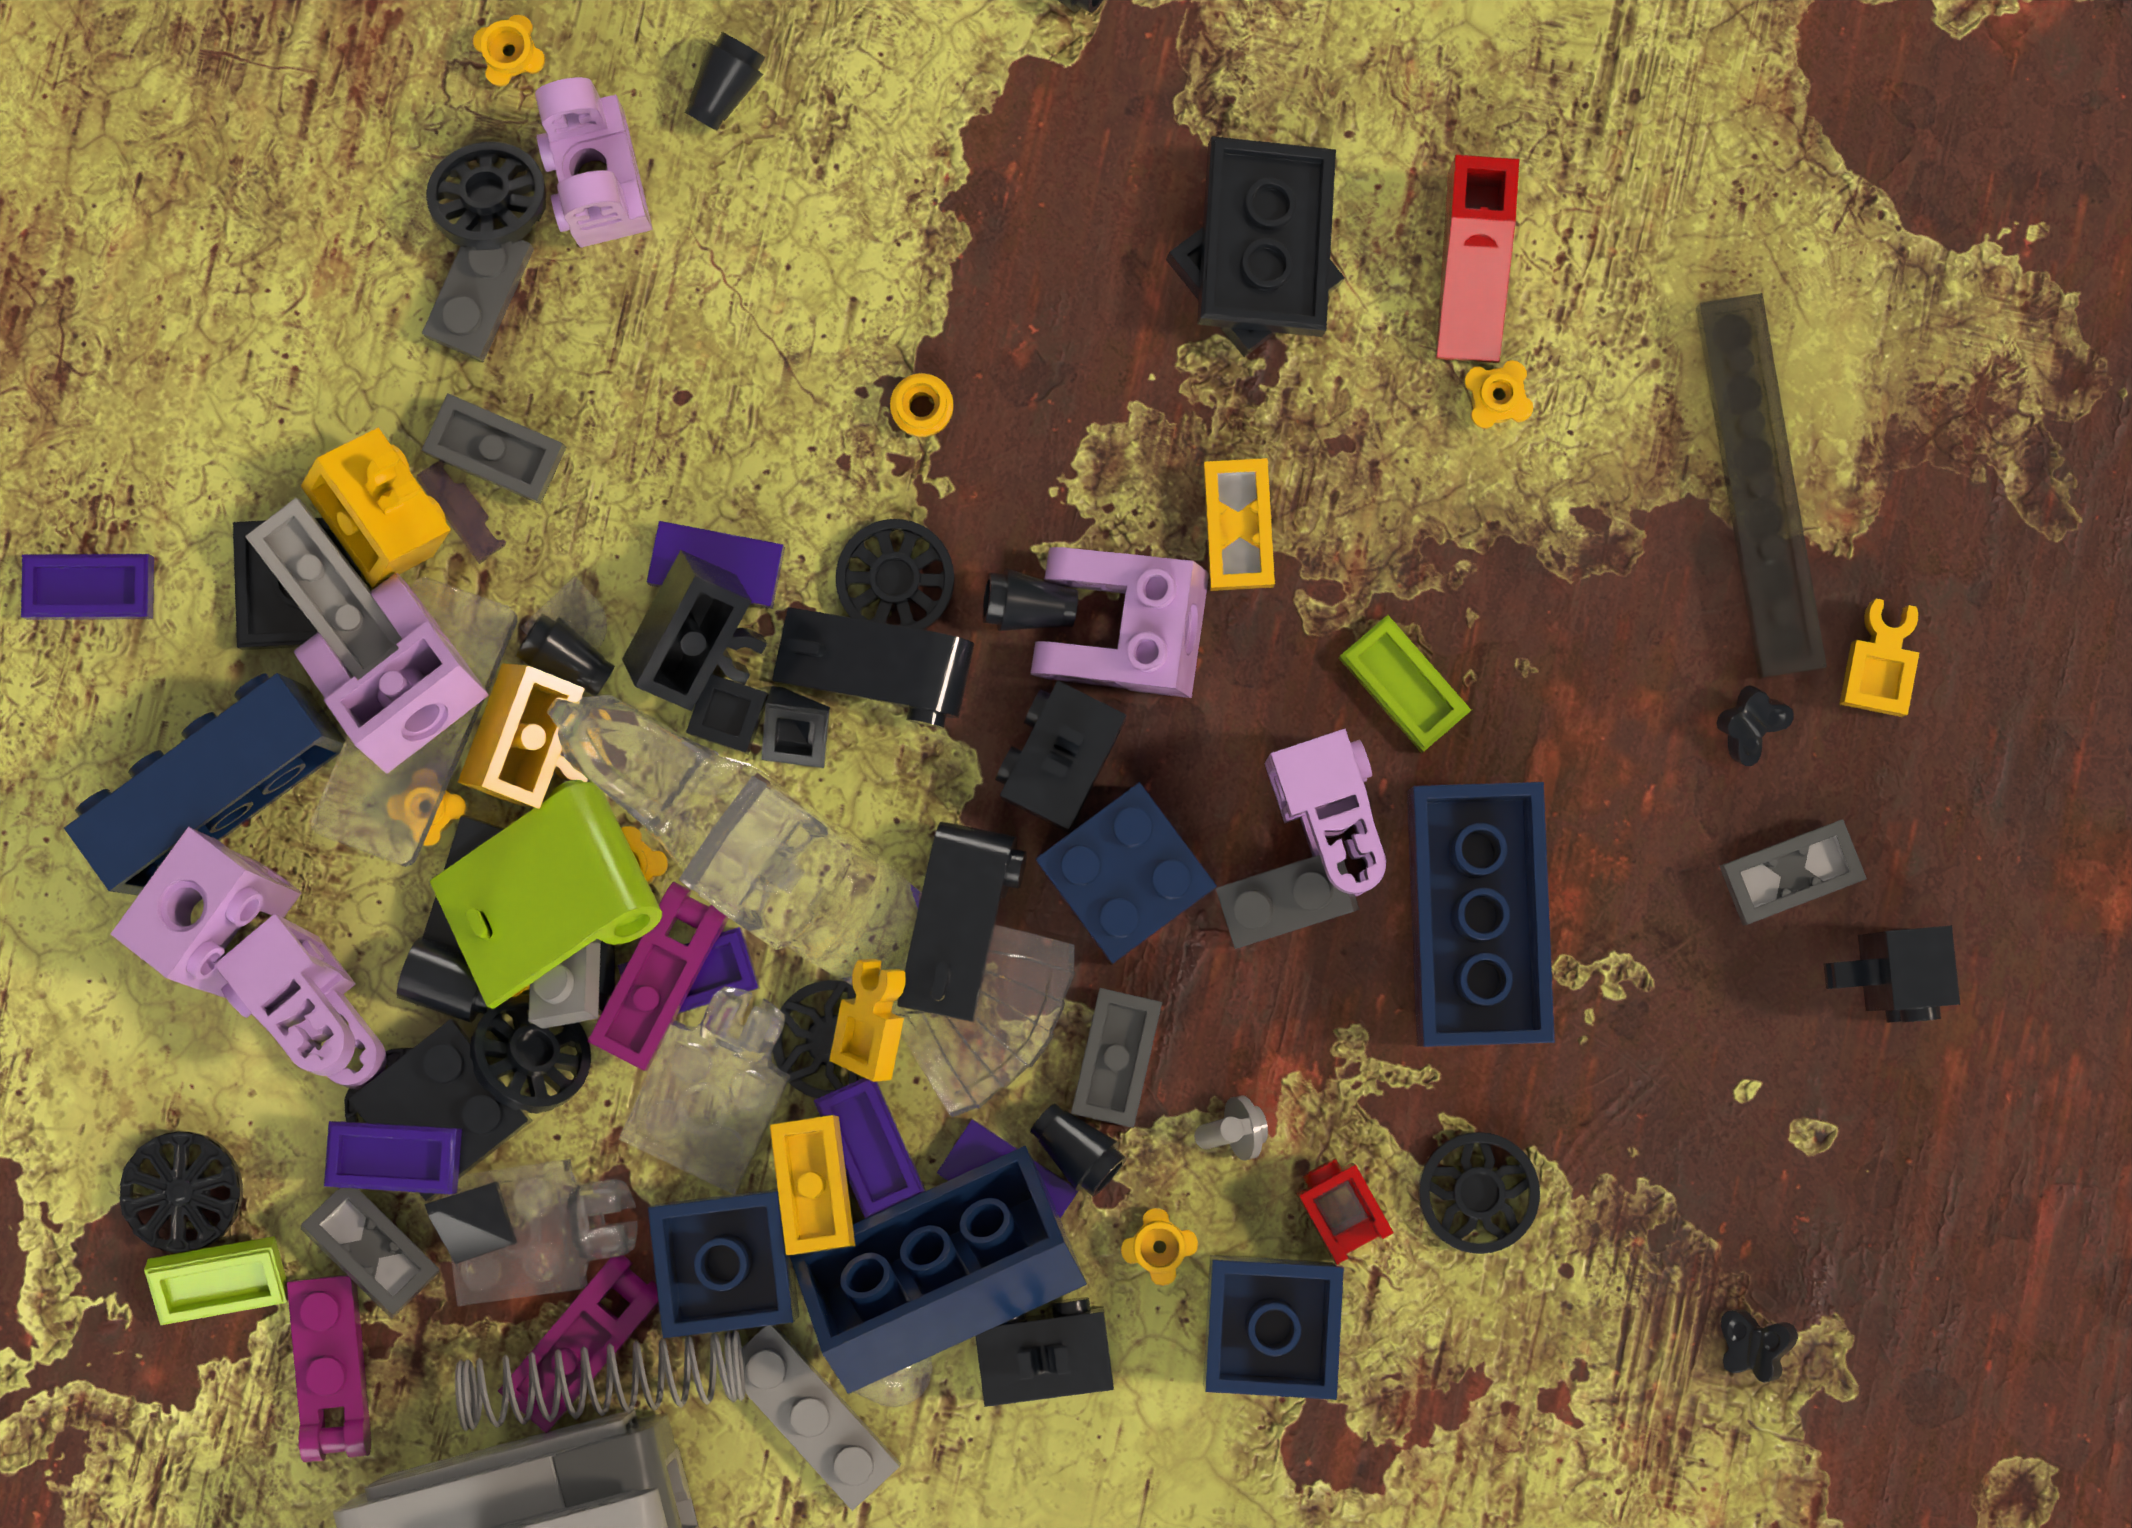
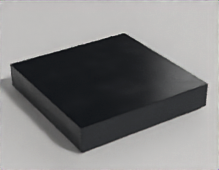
[233,518,366,650]

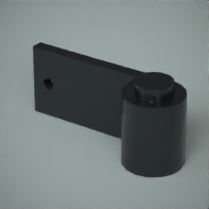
[772,607,974,728]
[397,815,505,1023]
[897,821,1027,1023]

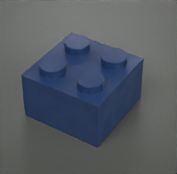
[1036,782,1217,965]
[648,1189,800,1339]
[1203,1255,1344,1400]

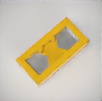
[1203,458,1275,591]

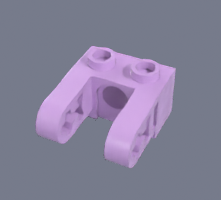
[535,77,653,248]
[1031,547,1209,698]
[294,572,489,774]
[1264,729,1386,897]
[111,827,302,998]
[214,914,387,1089]

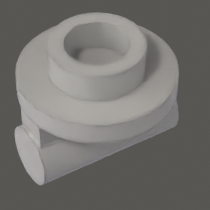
[1194,1095,1268,1161]

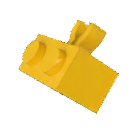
[301,427,451,589]
[457,663,602,809]

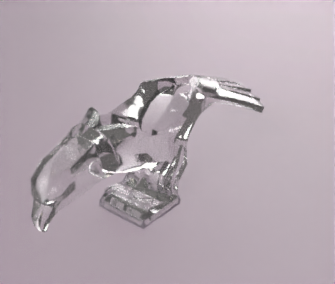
[547,695,1075,1117]

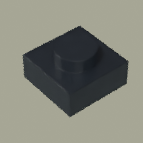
[686,674,769,755]

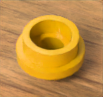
[890,373,954,437]

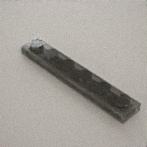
[1696,293,1827,679]

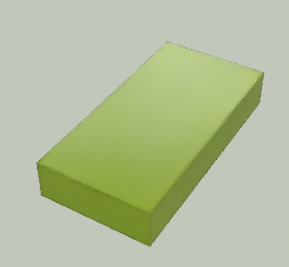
[1339,615,1471,753]
[144,1236,288,1325]

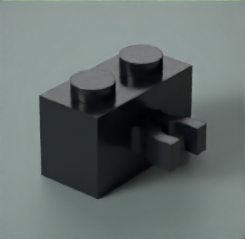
[622,550,767,711]
[995,681,1127,833]
[1823,925,1960,1023]
[975,1297,1114,1407]

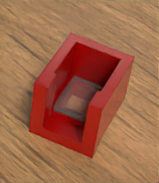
[1296,1158,1394,1265]

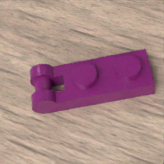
[587,882,731,1071]
[498,1251,659,1433]
[287,1274,371,1463]

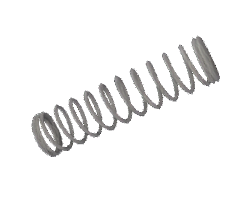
[455,1330,745,1431]

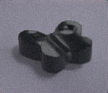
[1716,685,1794,766]
[1721,1309,1798,1383]

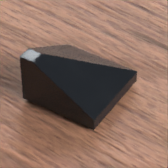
[761,686,830,768]
[425,1181,517,1264]

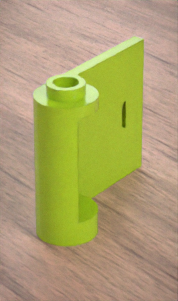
[430,780,662,1009]

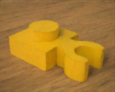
[1840,599,1919,717]
[829,959,906,1082]

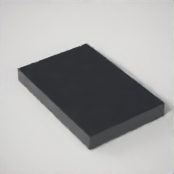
[1197,136,1336,337]

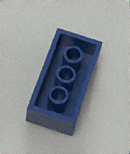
[64,673,350,896]
[1407,782,1555,1047]
[789,1146,1087,1394]

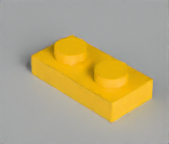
[770,1115,855,1255]

